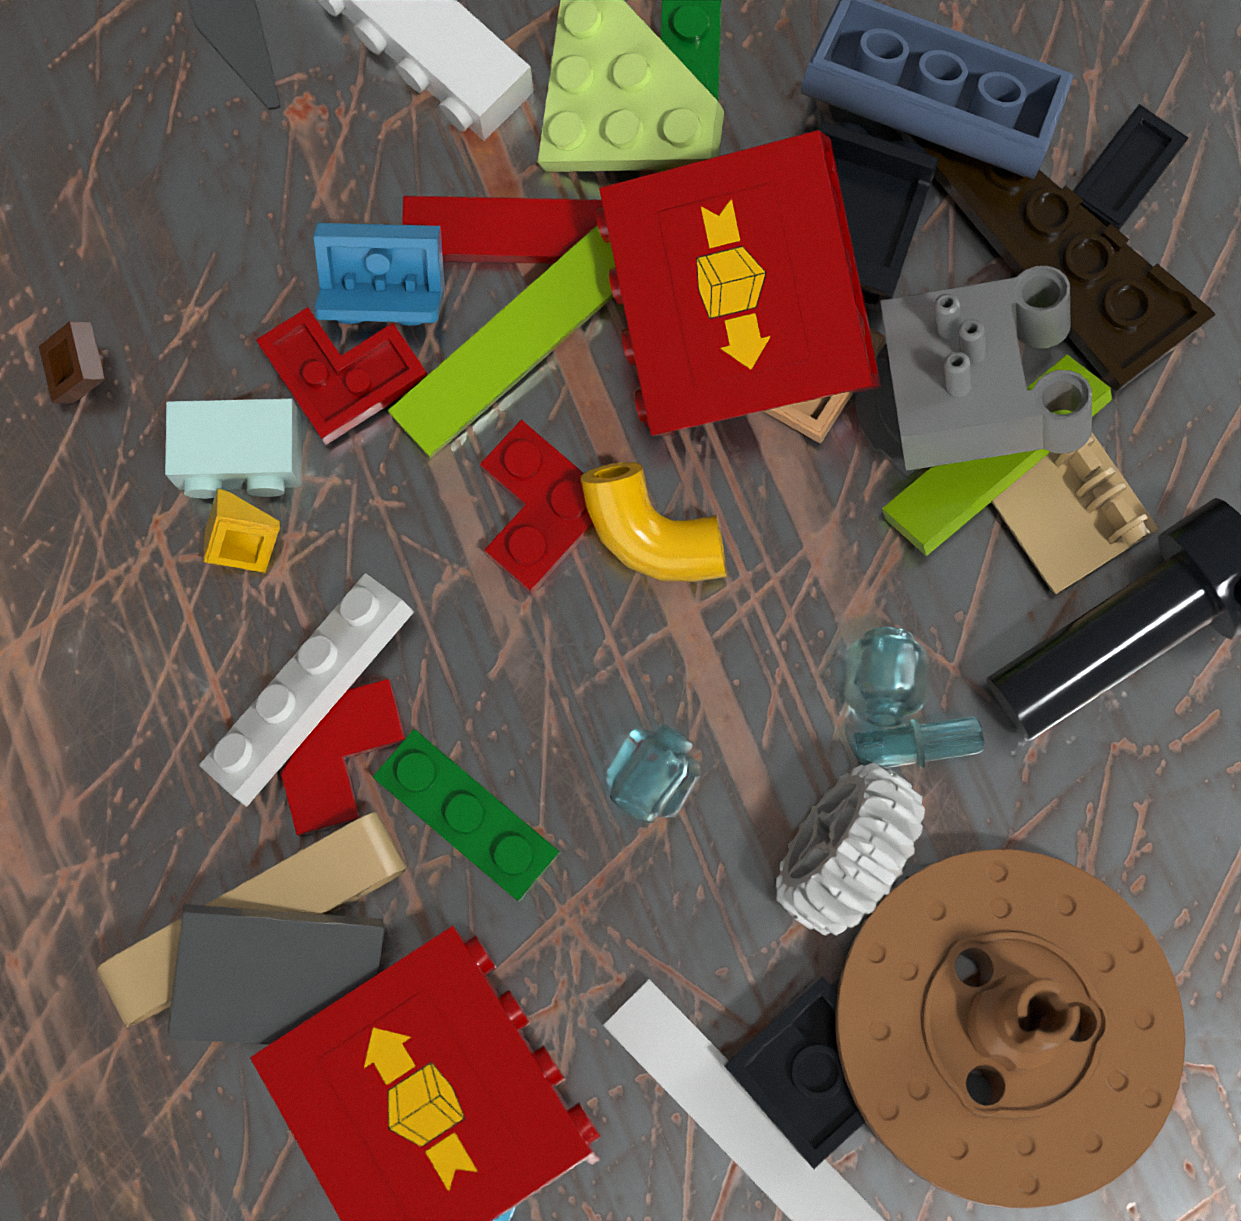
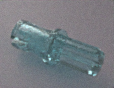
[853,716,984,770]

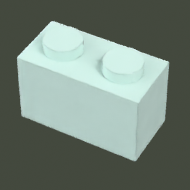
[165,399,302,498]

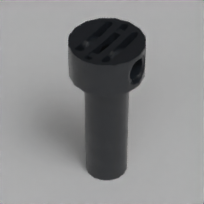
[986,498,1241,741]

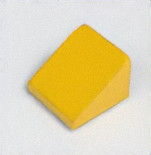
[203,488,280,573]

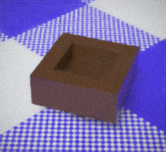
[39,321,105,404]

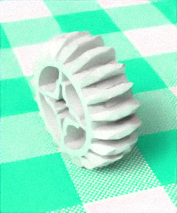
[776,762,925,936]

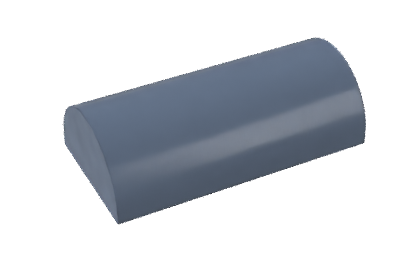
[801,0,1074,180]

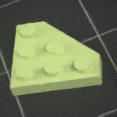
[538,0,724,172]

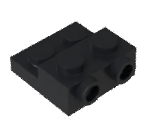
[723,976,866,1169]

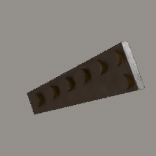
[893,128,1216,393]

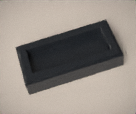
[1073,104,1189,231]

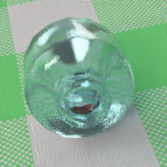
[844,627,929,727]
[606,723,701,824]

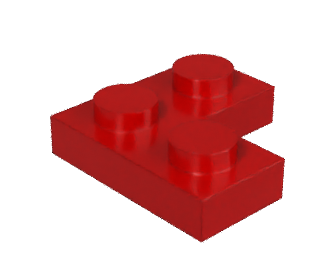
[256,307,427,445]
[480,419,594,595]

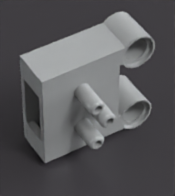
[880,266,1092,471]

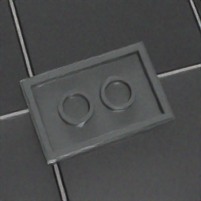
[168,904,385,1045]

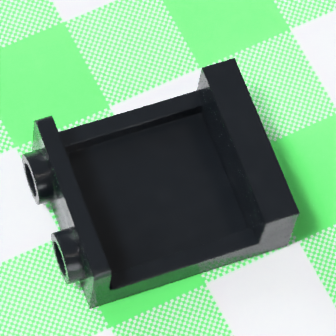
[818,121,939,312]

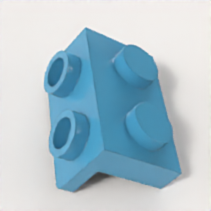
[313,223,445,326]

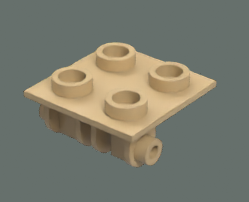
[991,432,1159,595]

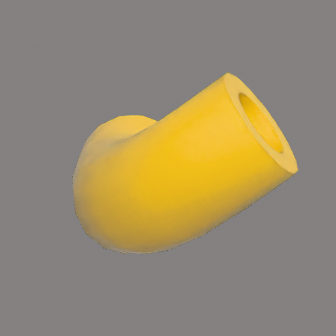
[580,462,727,582]

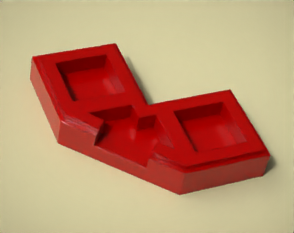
[281,679,406,837]

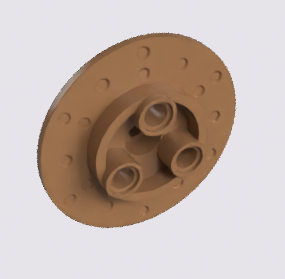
[836,849,1186,1209]

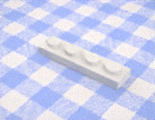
[199,573,414,807]

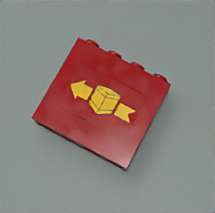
[596,130,882,436]
[250,925,601,1221]

